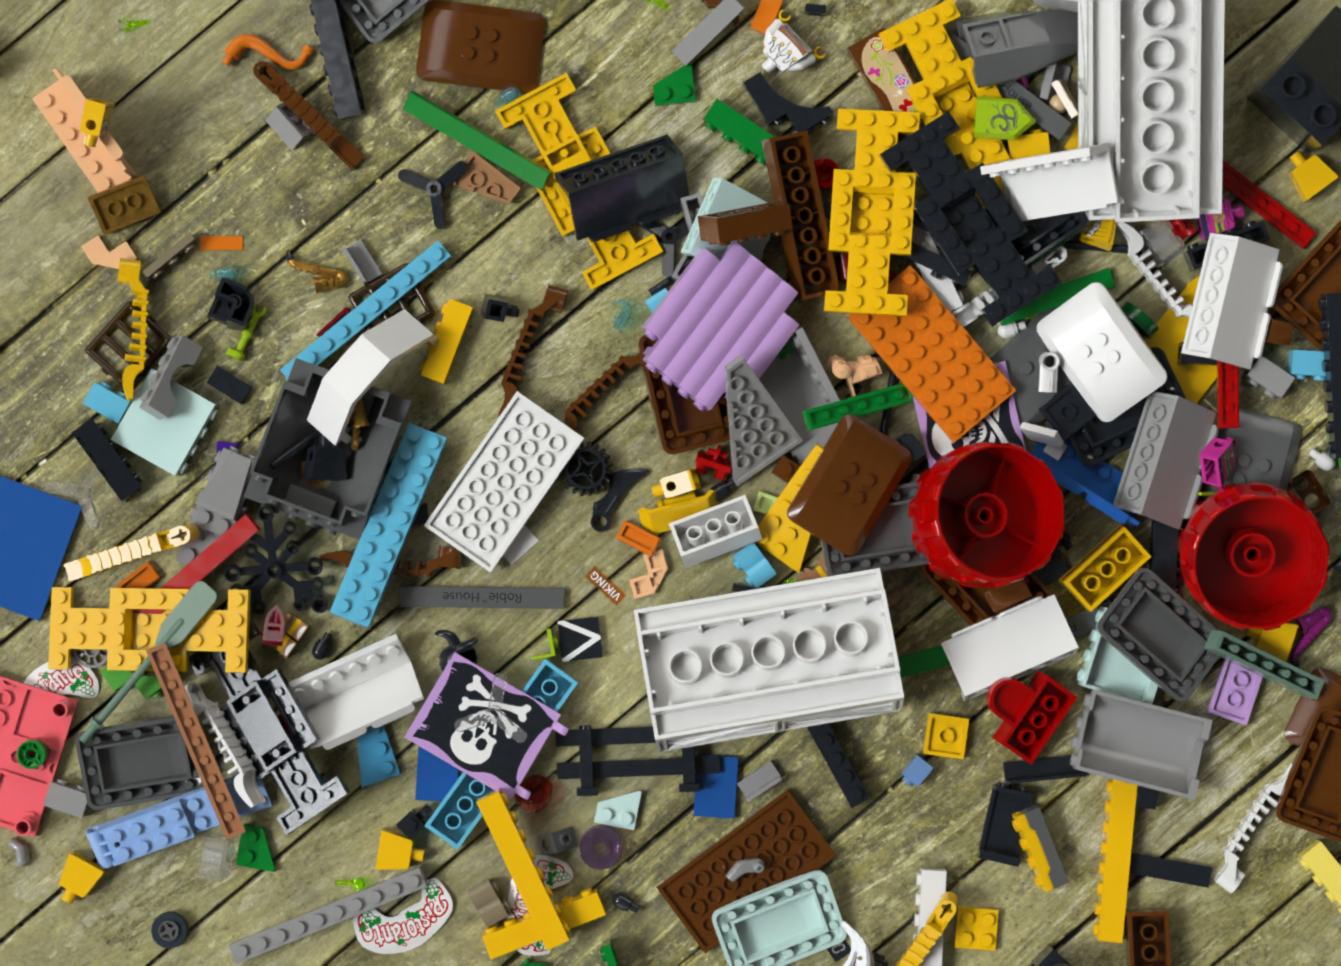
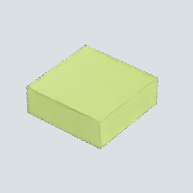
[753,491,778,515]

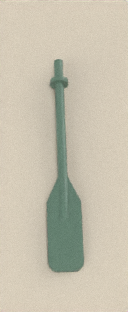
[79,581,218,744]

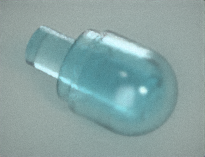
[494,86,521,107]
[209,266,238,281]

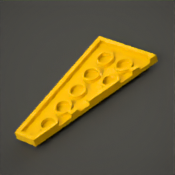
[755,442,824,573]

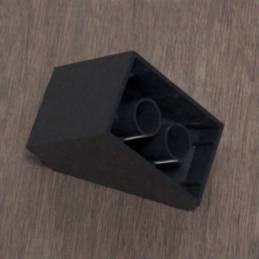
[1247,6,1341,153]

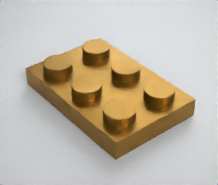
[87,174,161,235]

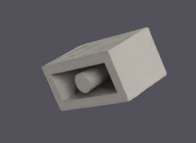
[1244,355,1295,400]
[43,778,89,818]

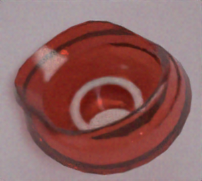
[515,775,553,813]

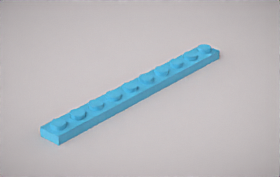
[280,240,451,379]

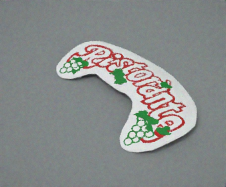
[24,657,99,699]
[506,855,573,956]
[353,878,453,954]

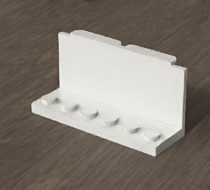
[980,143,1119,221]
[1181,233,1283,370]
[941,595,1079,702]
[289,634,424,750]

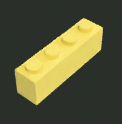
[1298,839,1341,914]

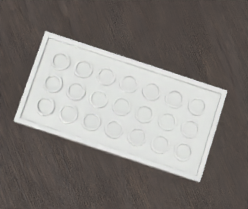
[424,391,585,573]

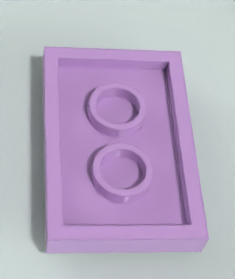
[1207,659,1263,725]

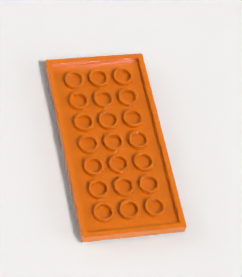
[848,265,1016,443]

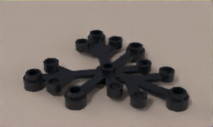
[224,503,328,614]

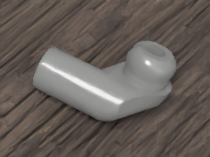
[7,837,30,868]

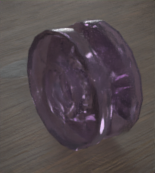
[579,825,622,870]

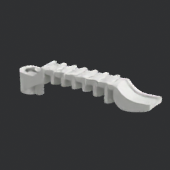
[1116,222,1192,318]
[951,246,1067,327]
[184,682,266,808]
[1214,763,1292,894]

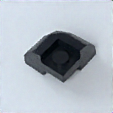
[207,277,255,331]

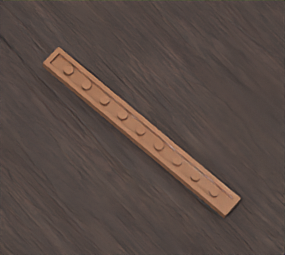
[146,642,246,840]

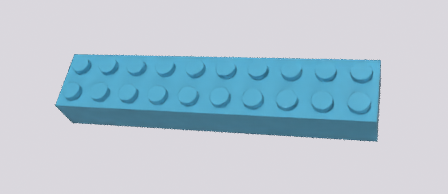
[330,423,448,630]
[425,658,578,850]

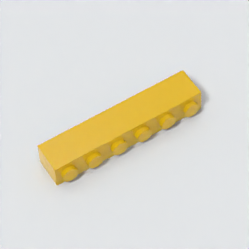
[482,888,606,959]

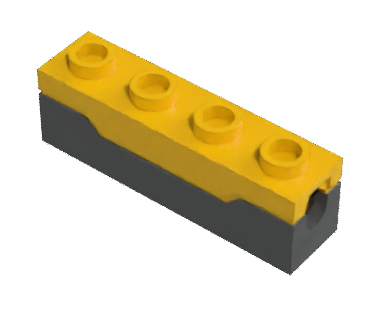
[1012,805,1069,892]

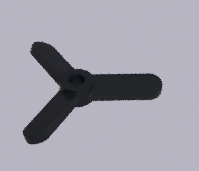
[398,161,468,229]
[636,221,689,278]

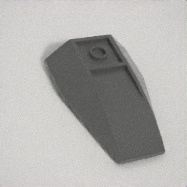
[954,11,1078,88]

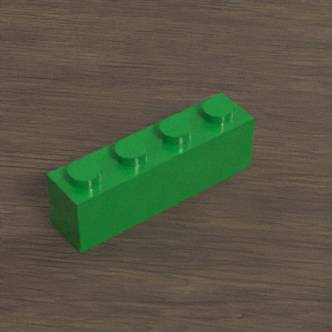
[703,99,774,166]

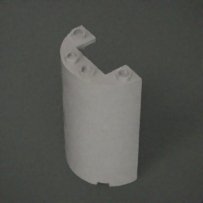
[1070,689,1213,800]

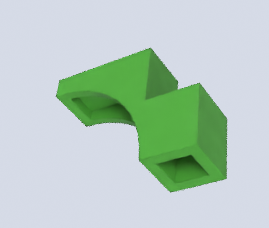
[100,667,182,700]

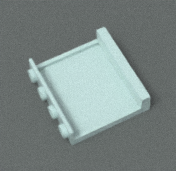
[681,178,771,261]
[111,369,218,476]
[1077,607,1158,704]

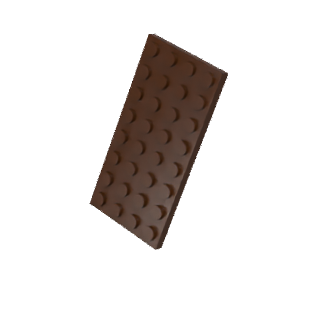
[656,789,837,953]

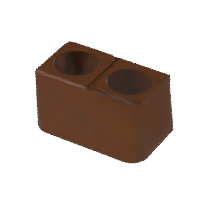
[1264,318,1294,347]
[1288,470,1330,514]
[982,579,1031,613]

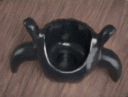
[435,630,478,672]

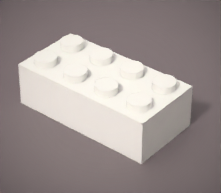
[669,495,762,568]

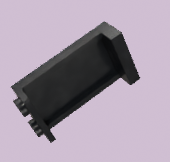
[977,782,1035,867]

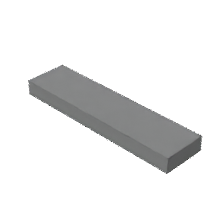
[672,0,745,66]

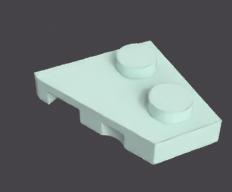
[594,790,642,830]

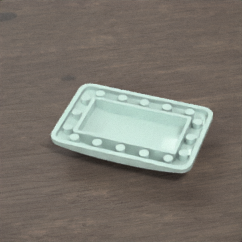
[712,870,847,966]

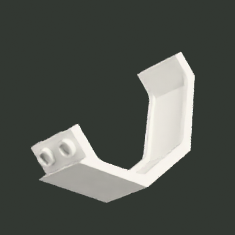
[307,309,439,446]

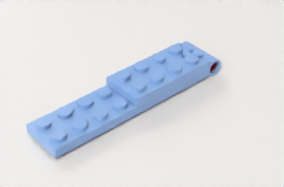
[85,774,272,869]

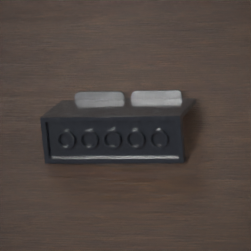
[554,134,689,242]

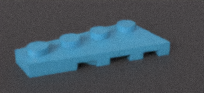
[357,725,401,787]

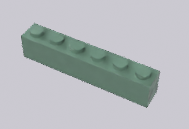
[1204,630,1325,700]

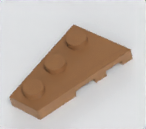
[451,151,522,204]

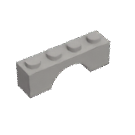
[140,335,202,420]

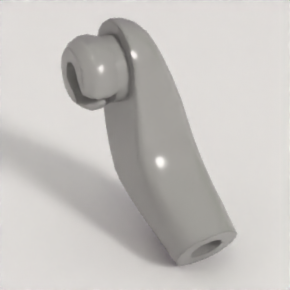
[726,858,765,883]

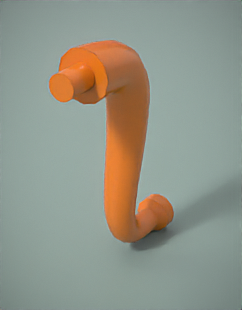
[222,34,315,70]

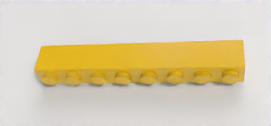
[1092,779,1137,943]
[476,789,571,951]

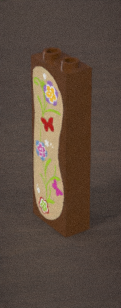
[847,27,924,141]

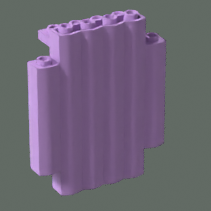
[641,242,799,411]

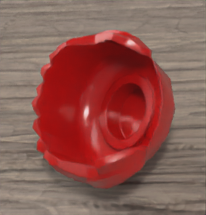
[814,158,838,189]

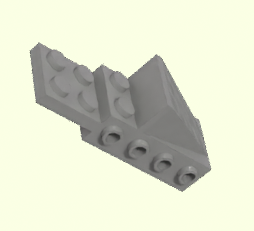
[176,446,256,577]

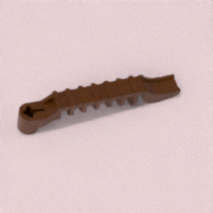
[253,61,364,170]
[498,284,568,416]
[564,352,642,431]
[319,546,463,577]

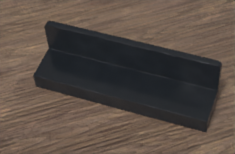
[1003,755,1089,784]

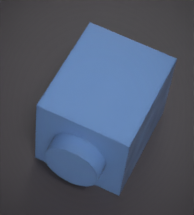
[901,754,933,787]

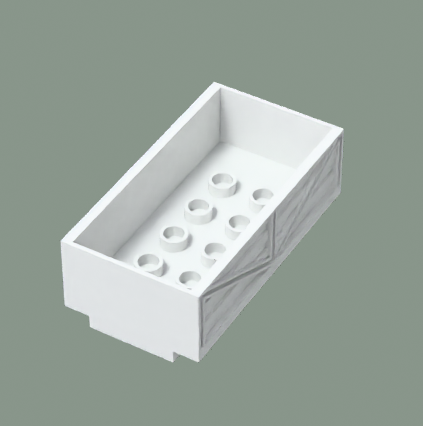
[1078,0,1225,223]
[634,568,904,753]

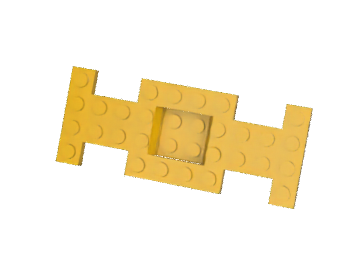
[878,0,1011,210]
[495,72,663,291]
[824,109,920,317]
[48,587,251,673]

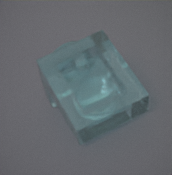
[612,299,632,332]

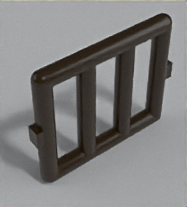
[348,263,436,331]
[85,301,172,386]

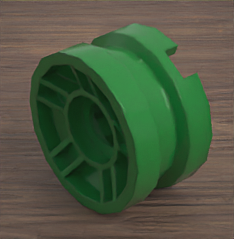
[17,739,49,769]

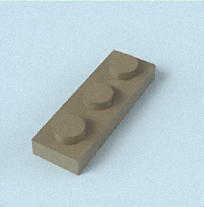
[142,233,197,280]

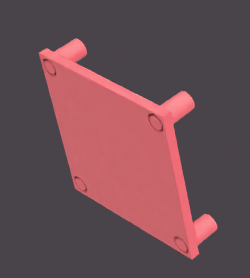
[0,675,79,837]

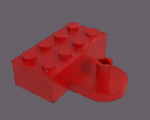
[987,670,1078,765]

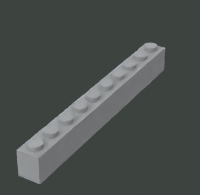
[228,865,428,964]

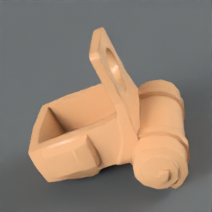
[827,354,882,398]

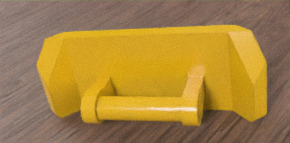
[638,489,719,534]

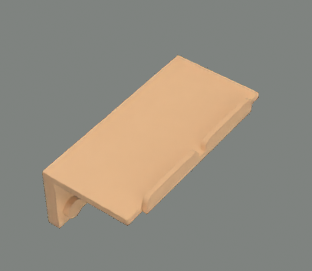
[32,68,136,192]

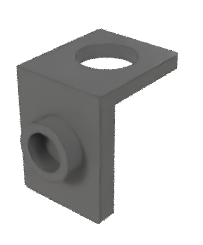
[537,826,578,855]

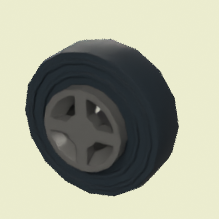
[151,911,189,949]

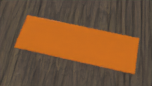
[200,236,243,250]

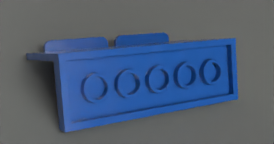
[1030,426,1140,526]

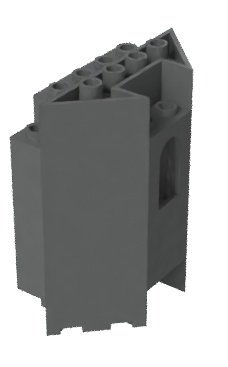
[244,358,411,540]

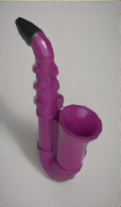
[1290,607,1332,668]

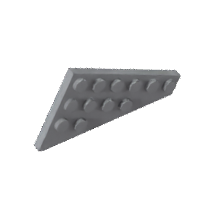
[724,355,803,486]

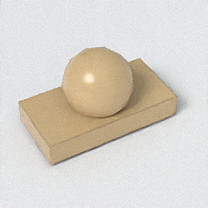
[1049,80,1078,118]

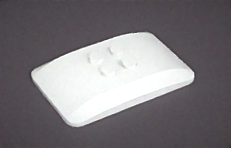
[1037,282,1167,422]

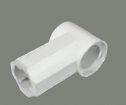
[1038,352,1060,393]

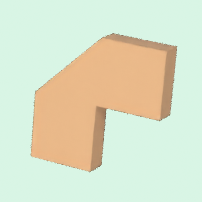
[81,236,138,269]
[629,549,668,599]

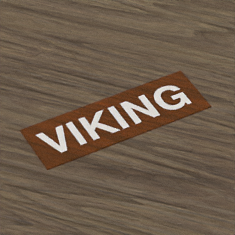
[585,566,626,605]

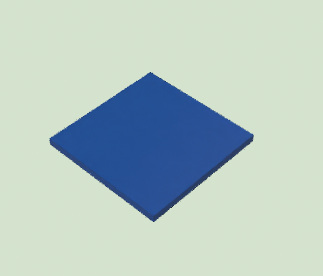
[0,476,83,621]

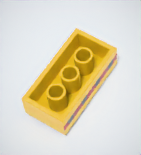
[1059,525,1151,612]

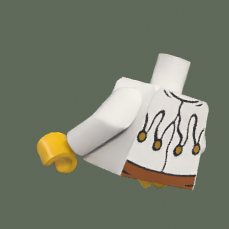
[762,10,826,73]

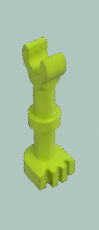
[226,303,267,362]

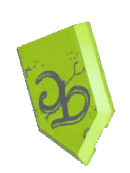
[974,96,1036,140]

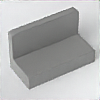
[1038,62,1071,103]
[266,102,313,150]
[342,240,383,285]
[737,761,783,802]

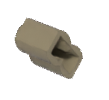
[467,879,511,928]

